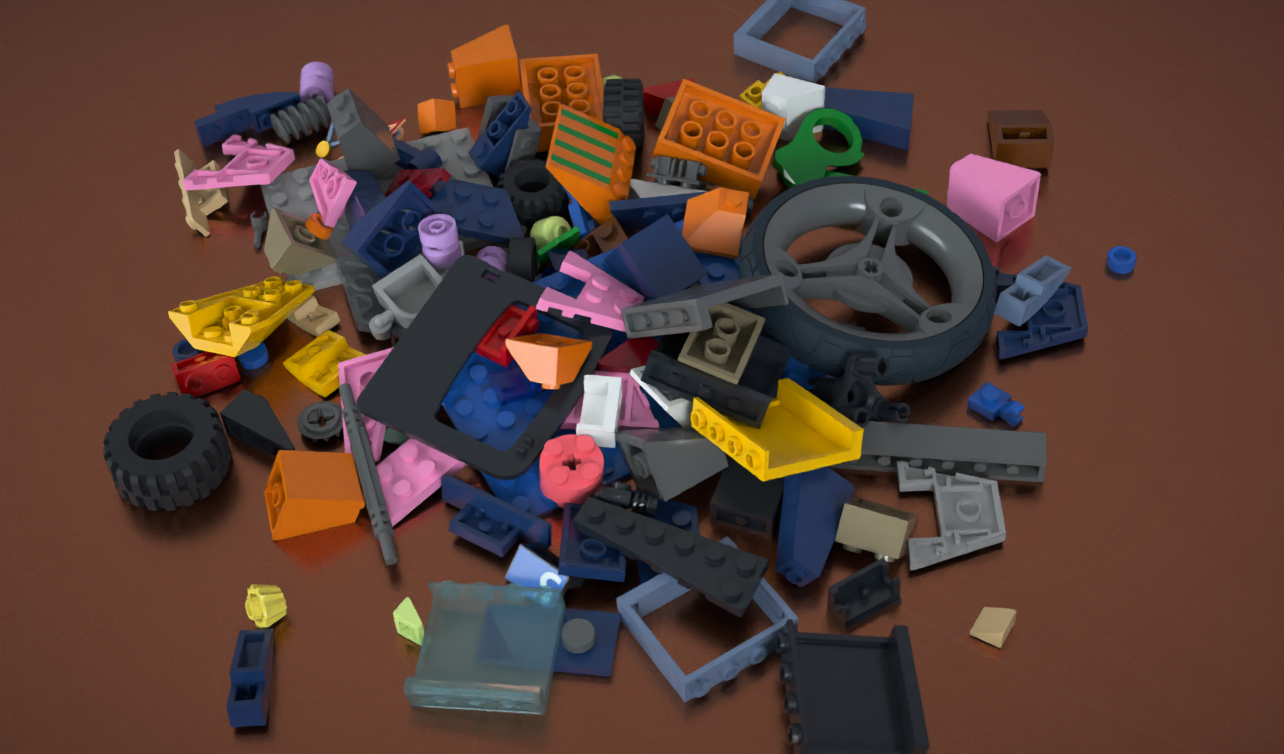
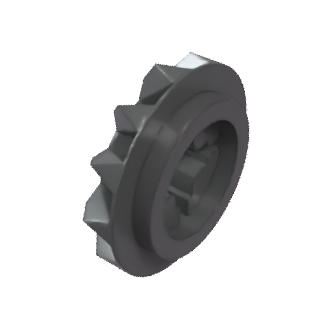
[297,401,343,443]

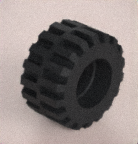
[603,79,645,147]
[498,159,570,229]

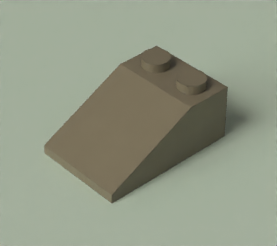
[677,302,766,385]

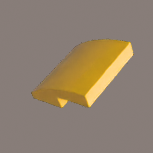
[283,330,366,398]

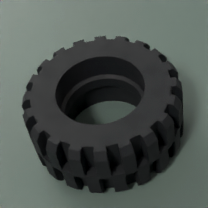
[103,392,231,511]

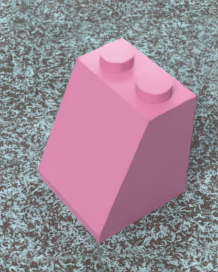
[946,154,1041,243]

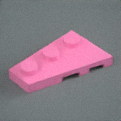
[309,158,357,228]

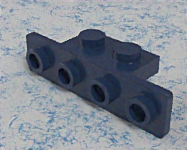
[441,474,552,557]

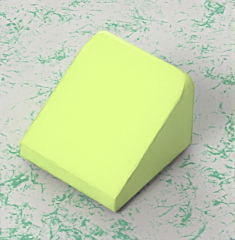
[393,597,427,646]

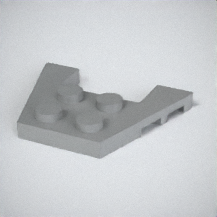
[896,461,1006,570]

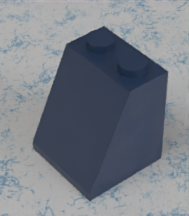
[604,214,708,302]

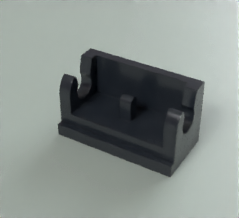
[827,558,902,632]

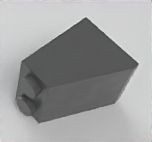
[327,88,400,178]
[615,427,729,502]

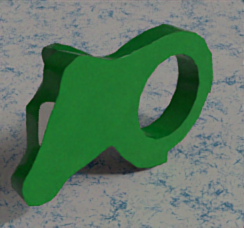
[772,108,865,188]

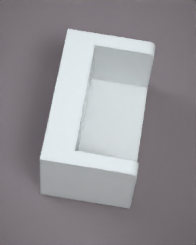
[576,374,623,448]

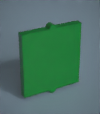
[537,226,580,269]

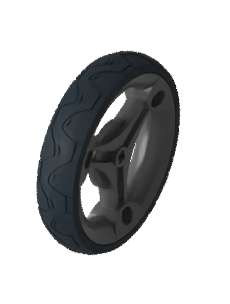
[739,176,997,386]

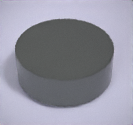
[561,618,596,654]

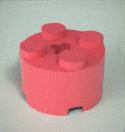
[540,435,604,508]

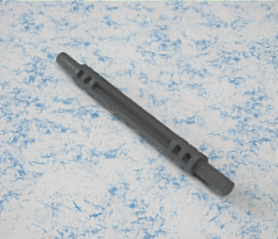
[339,383,398,565]

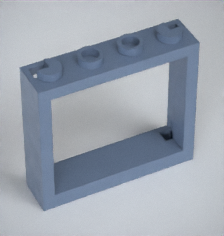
[734,0,868,83]
[617,536,798,703]

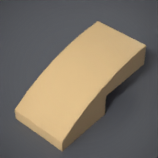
[287,295,340,337]

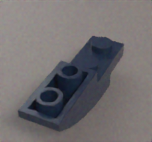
[193,92,301,147]

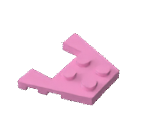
[182,135,295,191]
[536,251,645,332]

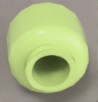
[530,216,571,251]

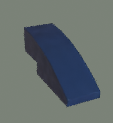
[226,628,274,727]

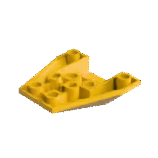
[168,277,315,357]

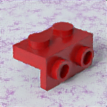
[475,305,540,368]

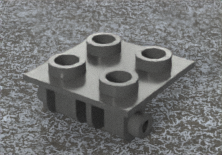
[646,155,715,190]

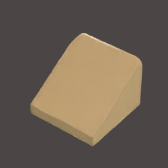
[969,607,1017,648]

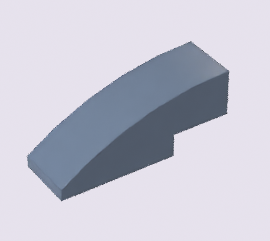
[994,255,1072,327]

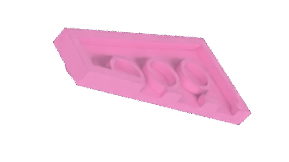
[338,347,394,466]

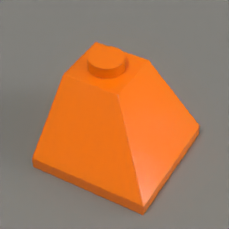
[682,187,749,259]
[505,333,592,389]

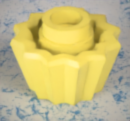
[245,584,287,629]

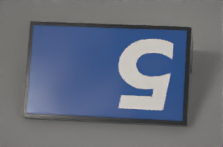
[504,543,585,608]

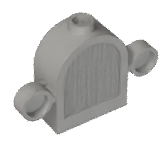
[369,254,450,340]

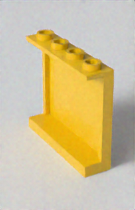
[690,378,864,482]

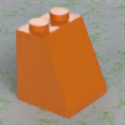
[447,25,522,108]
[264,450,365,540]

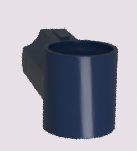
[394,139,442,170]

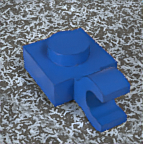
[967,382,1025,427]

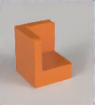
[417,98,457,135]

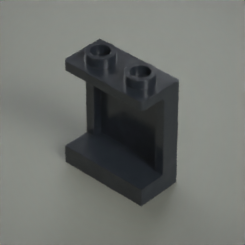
[710,456,785,538]

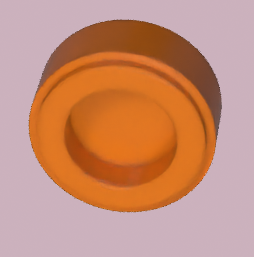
[305,213,334,240]

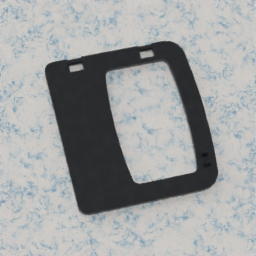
[357,255,612,480]

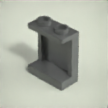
[476,95,542,168]

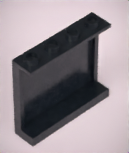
[641,332,793,429]
[776,619,930,754]

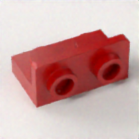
[169,351,241,398]

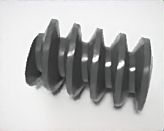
[270,95,330,144]

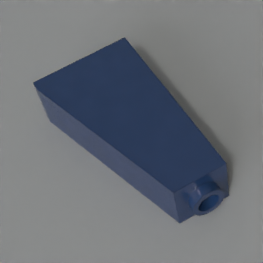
[824,87,914,150]
[344,171,385,230]
[775,466,856,587]

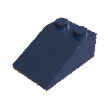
[341,181,445,279]

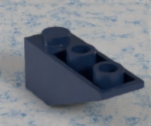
[468,91,532,178]

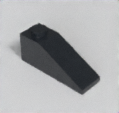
[220,389,295,459]

